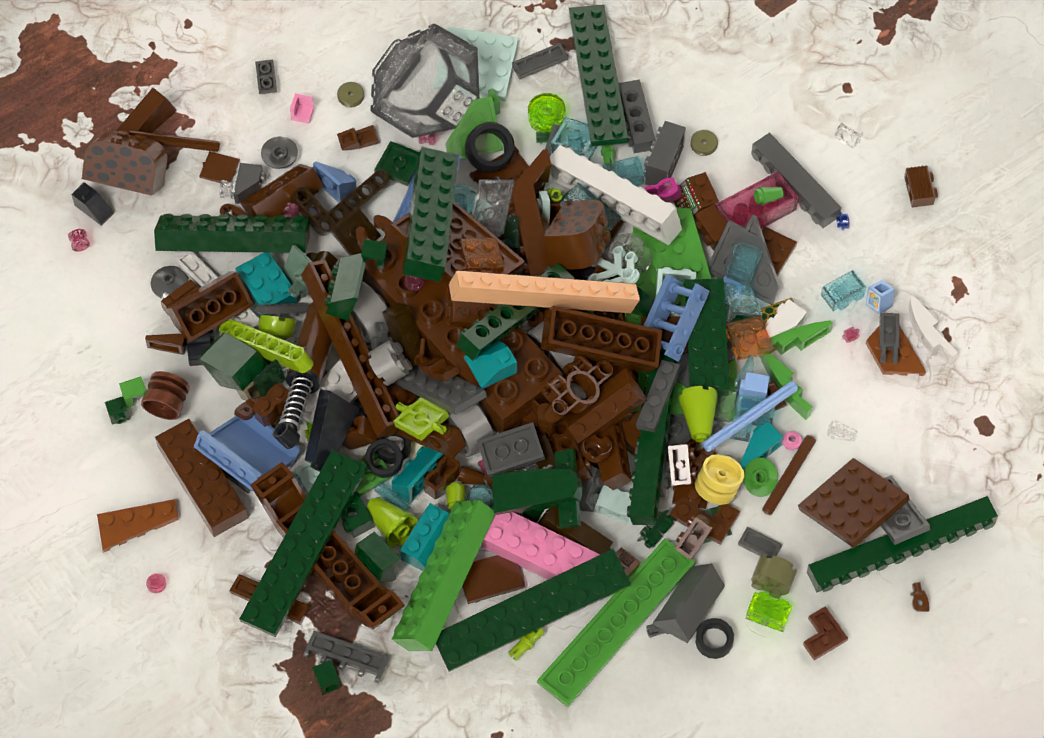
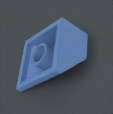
[313,161,357,203]

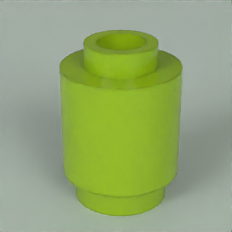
[446,482,466,512]

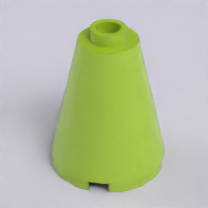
[679,386,718,443]
[367,497,418,549]

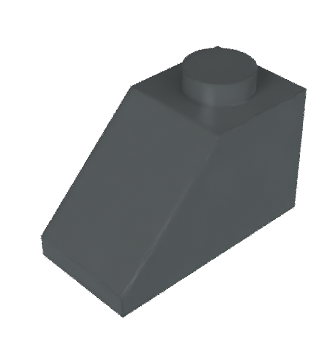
[234,163,266,204]

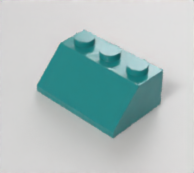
[391,446,446,505]
[400,503,450,571]

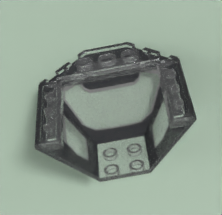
[370,23,480,138]

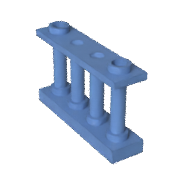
[644,274,710,362]

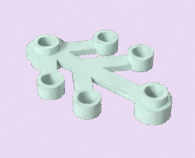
[588,246,640,284]

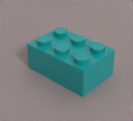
[235,252,298,316]

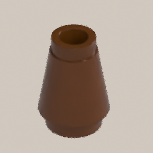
[457,465,485,486]

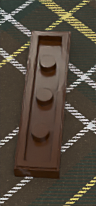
[229,574,310,625]

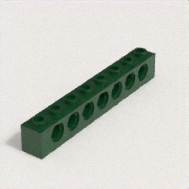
[456,263,575,361]

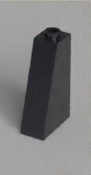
[305,389,360,472]

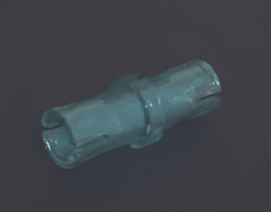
[374,482,411,511]

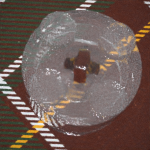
[608,233,652,273]

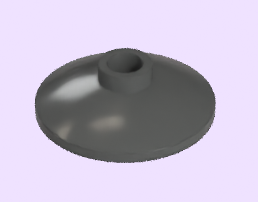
[261,136,298,169]
[151,266,188,299]

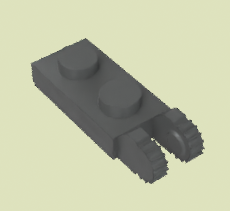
[879,313,899,364]

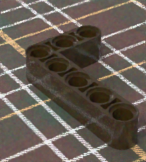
[291,170,389,236]

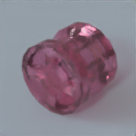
[419,125,436,145]
[68,229,90,252]

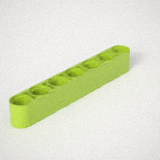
[219,319,313,373]

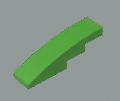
[757,320,833,359]
[761,350,813,420]

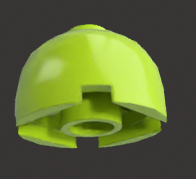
[258,315,296,341]

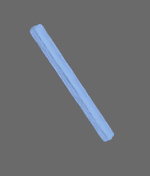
[702,381,798,452]

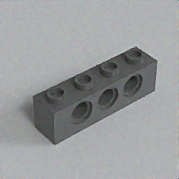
[618,79,656,154]

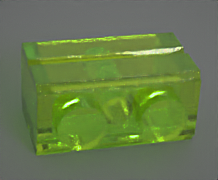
[745,592,792,632]

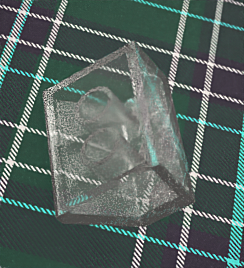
[472,180,515,238]

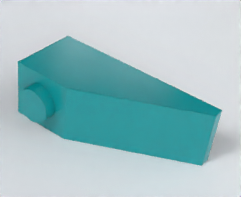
[740,421,784,471]

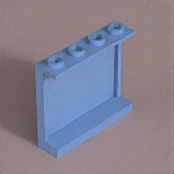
[194,411,301,491]

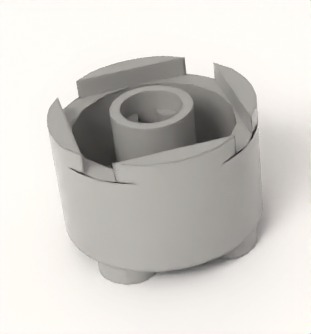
[368,340,413,386]

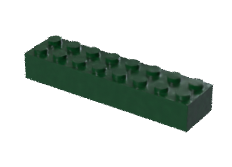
[402,147,459,282]
[154,213,310,253]

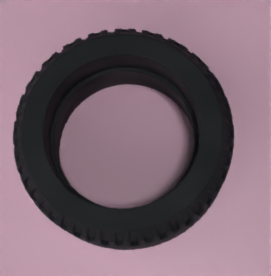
[465,122,515,172]

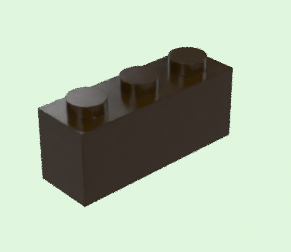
[382,303,428,366]

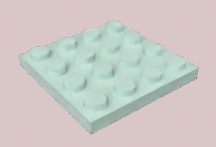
[434,27,518,101]

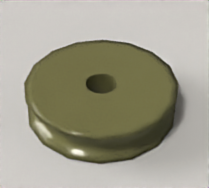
[337,82,364,108]
[690,130,718,156]

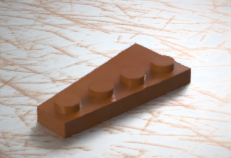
[97,499,179,553]

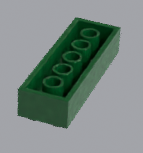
[684,278,729,396]

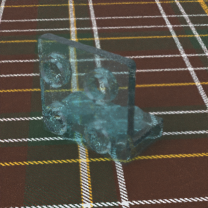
[724,282,763,326]

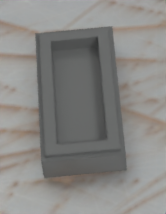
[738,527,782,559]

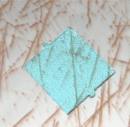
[734,355,754,398]

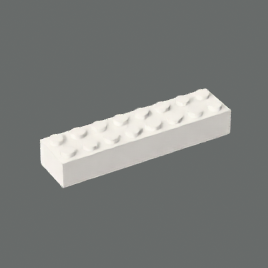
[550,145,682,245]

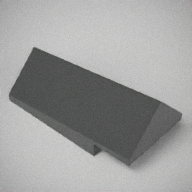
[652,563,725,643]

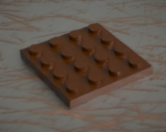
[798,458,910,548]

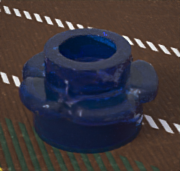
[836,212,850,231]

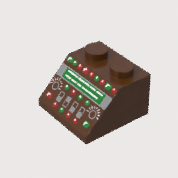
[673,172,719,219]

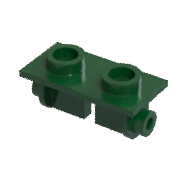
[637,509,674,549]

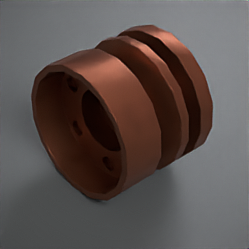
[141,371,190,420]

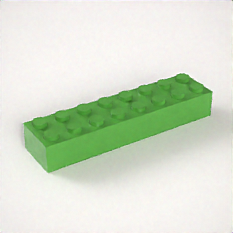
[392,500,495,651]

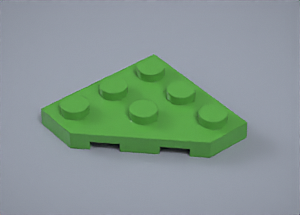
[445,96,503,160]

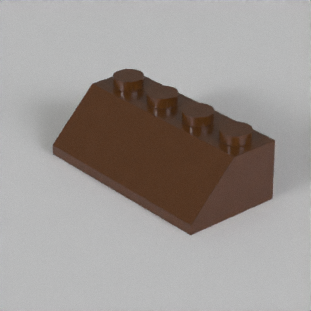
[240,164,323,217]
[165,271,254,342]
[566,368,648,444]

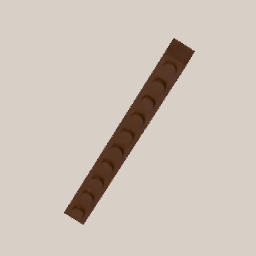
[301,260,399,438]

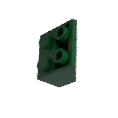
[354,531,401,582]

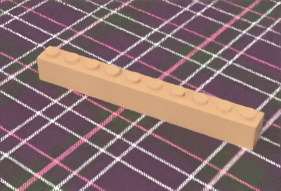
[449,271,640,313]

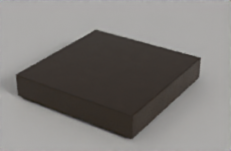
[329,207,382,256]

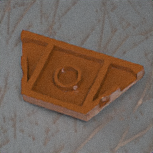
[866,325,926,376]

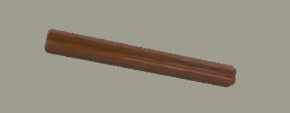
[128,130,220,152]
[762,435,816,515]

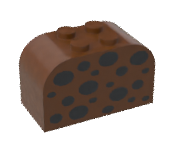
[81,131,167,196]
[544,200,611,270]

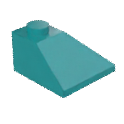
[464,341,517,389]

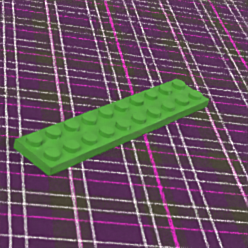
[537,538,696,707]

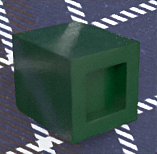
[361,239,387,269]
[312,660,341,696]

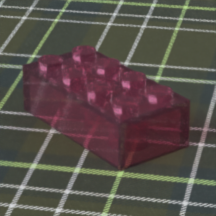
[715,171,798,229]

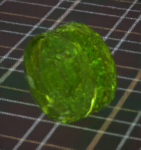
[528,93,566,134]

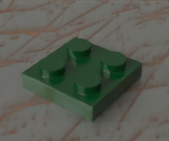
[374,141,420,186]

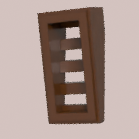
[145,334,187,355]

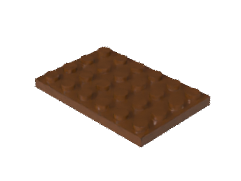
[389,200,525,282]

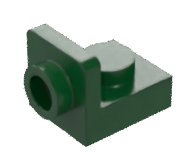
[105,396,130,425]

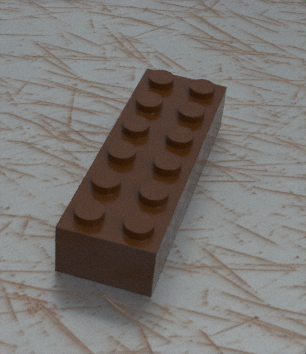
[541,306,662,373]
[155,419,248,537]

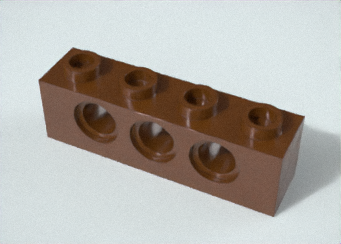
[396,410,466,458]
[550,415,592,482]

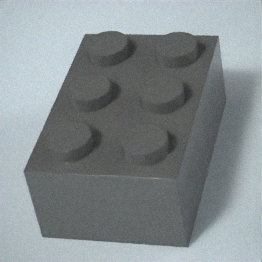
[643,121,686,185]

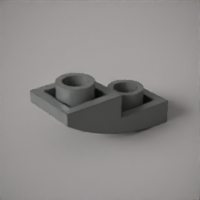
[255,59,277,94]

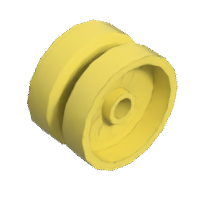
[695,454,744,505]

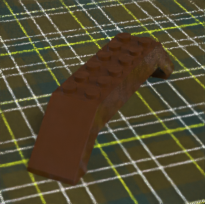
[506,149,576,311]
[250,462,405,630]

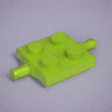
[393,397,449,441]

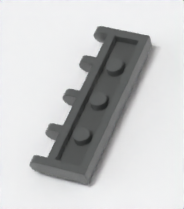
[303,631,389,683]

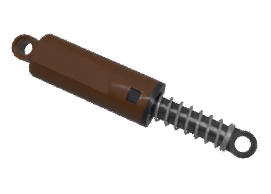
[272,302,333,449]

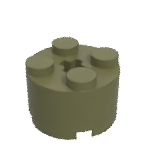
[751,555,797,599]

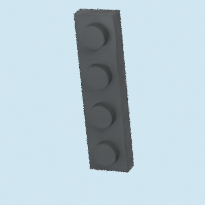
[636,360,681,432]

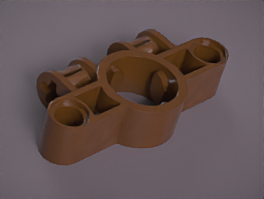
[541,355,613,424]

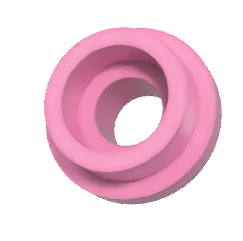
[783,431,802,450]

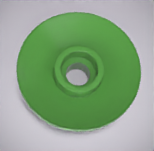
[743,458,778,497]

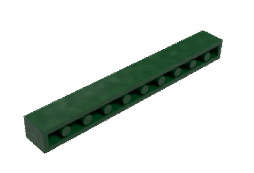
[627,348,678,526]
[807,496,998,593]

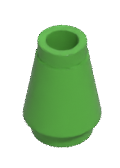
[754,187,783,205]

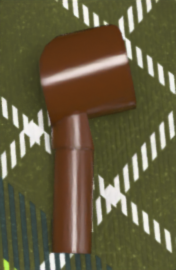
[414,339,429,366]

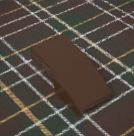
[337,125,379,151]
[419,357,461,382]

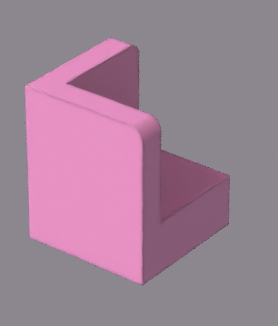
[290,93,314,124]

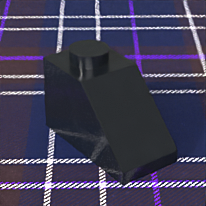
[71,182,114,226]

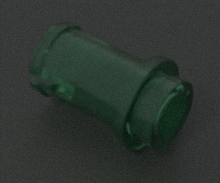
[536,130,559,145]

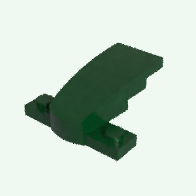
[492,448,582,530]

